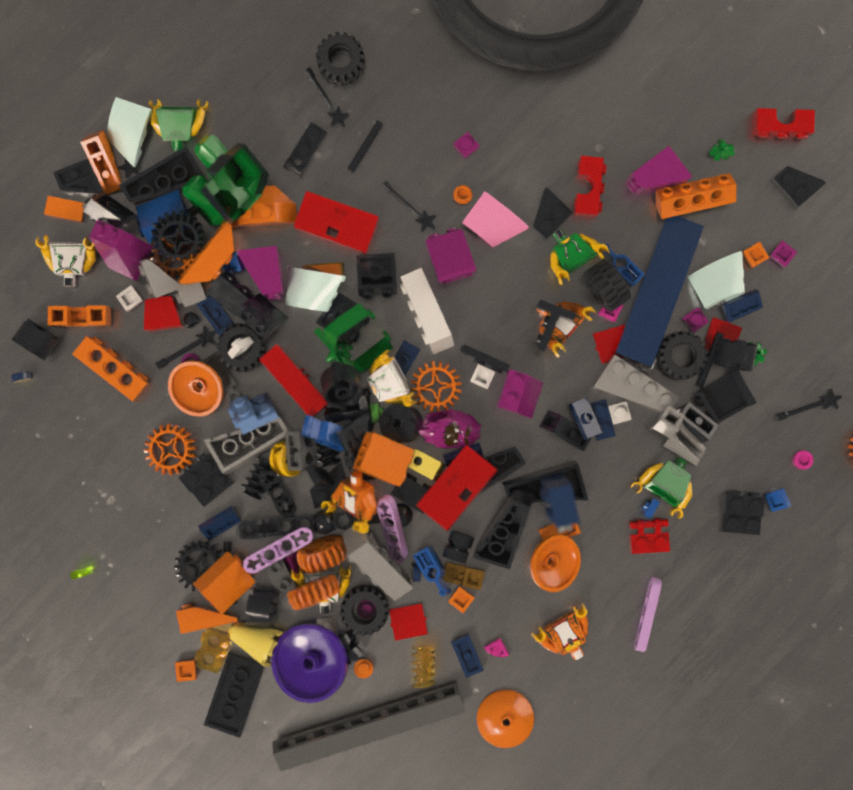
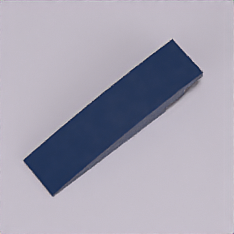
[615,216,704,367]

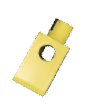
[408,449,446,481]

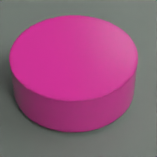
[792,450,813,469]

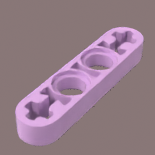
[377,494,408,563]
[243,527,313,573]
[634,577,662,652]

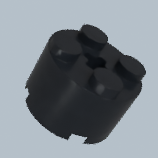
[11,318,58,361]
[714,338,758,371]
[320,361,362,408]
[378,404,423,443]
[246,587,279,628]

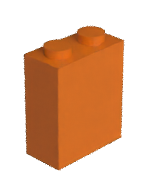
[352,432,414,486]
[193,551,256,614]

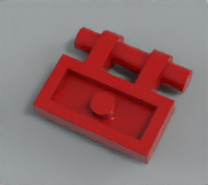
[629,517,670,554]

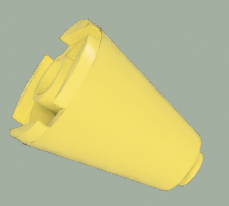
[228,621,284,668]

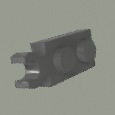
[201,352,242,403]

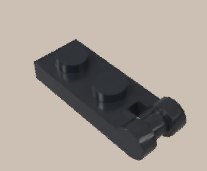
[283,122,328,177]

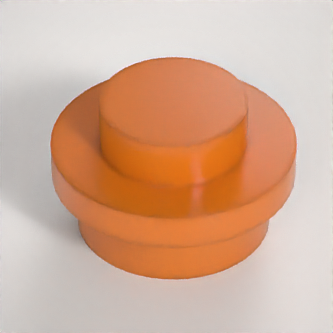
[453,185,472,204]
[354,659,373,679]

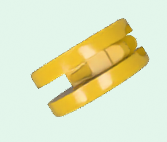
[270,441,301,477]

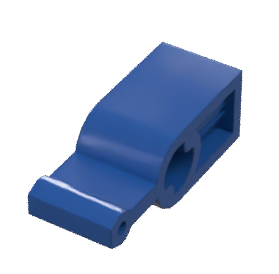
[602,243,645,288]
[301,415,344,451]
[412,546,451,597]

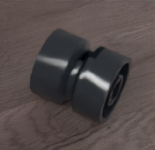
[443,530,474,564]
[338,630,366,665]

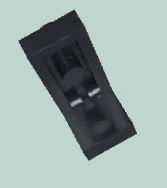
[535,300,576,353]
[323,388,375,431]
[539,410,592,451]

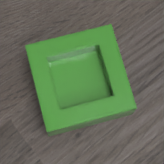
[370,403,384,423]

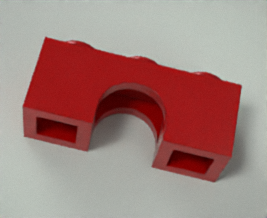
[752,108,815,139]
[573,155,607,218]

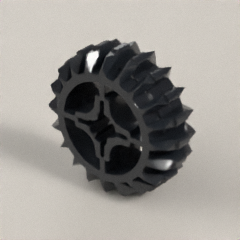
[151,210,204,262]
[174,540,222,593]

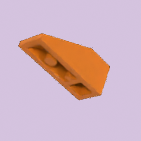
[80,130,122,194]
[176,603,240,634]

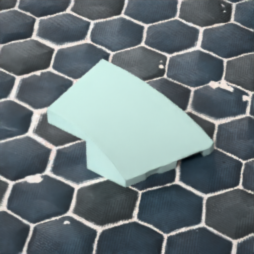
[107,97,153,168]
[688,251,745,310]
[285,267,346,312]

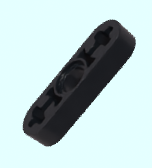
[258,469,296,517]

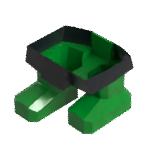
[183,135,269,225]

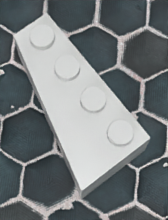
[399,268,455,354]

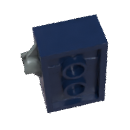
[540,474,580,533]

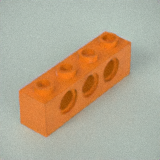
[656,173,736,219]
[72,336,151,402]

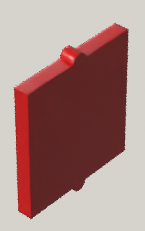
[704,317,742,351]
[593,324,625,364]
[389,603,428,641]

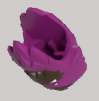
[419,409,481,449]

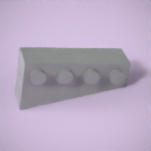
[591,355,679,413]
[204,417,290,475]
[342,520,413,602]

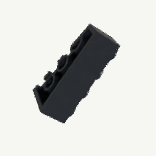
[119,147,206,203]
[440,446,526,502]
[502,460,589,503]
[473,489,534,570]

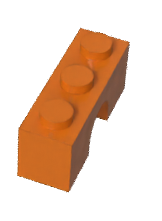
[48,305,111,327]

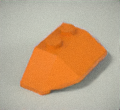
[221,185,297,229]
[177,220,234,284]

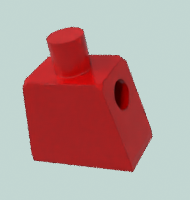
[144,295,184,332]

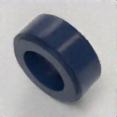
[11,371,32,383]
[411,563,421,583]

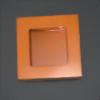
[742,242,769,268]
[448,586,475,613]
[175,659,197,682]

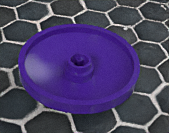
[271,624,348,703]

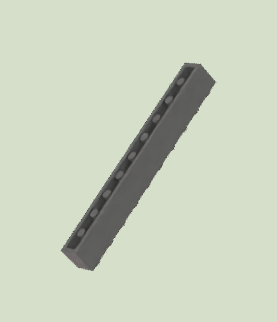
[272,683,465,771]

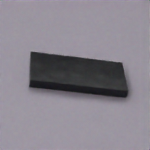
[203,651,265,738]

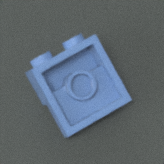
[227,392,279,434]

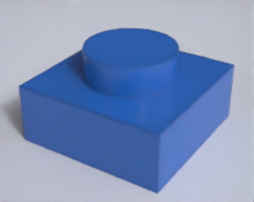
[223,252,245,274]
[764,487,791,512]
[642,498,660,519]

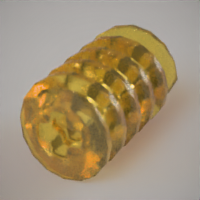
[411,646,436,688]

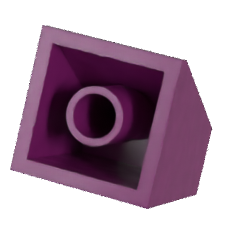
[626,146,693,196]
[89,219,153,281]
[425,227,477,286]
[237,246,286,301]
[496,369,543,419]

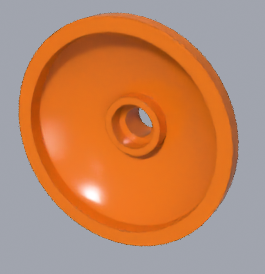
[168,360,223,417]
[530,534,581,592]
[477,690,534,748]

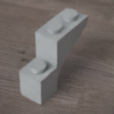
[138,258,207,307]
[653,405,706,466]

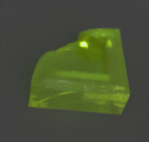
[70,565,95,580]

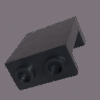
[694,369,757,424]

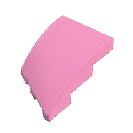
[462,192,529,248]

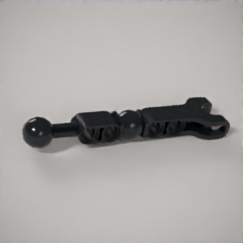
[236,504,413,540]

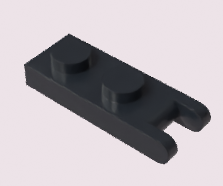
[460,345,510,374]

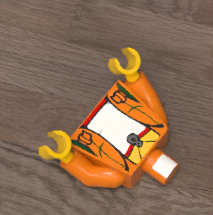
[536,301,596,357]
[321,471,377,533]
[531,603,588,660]

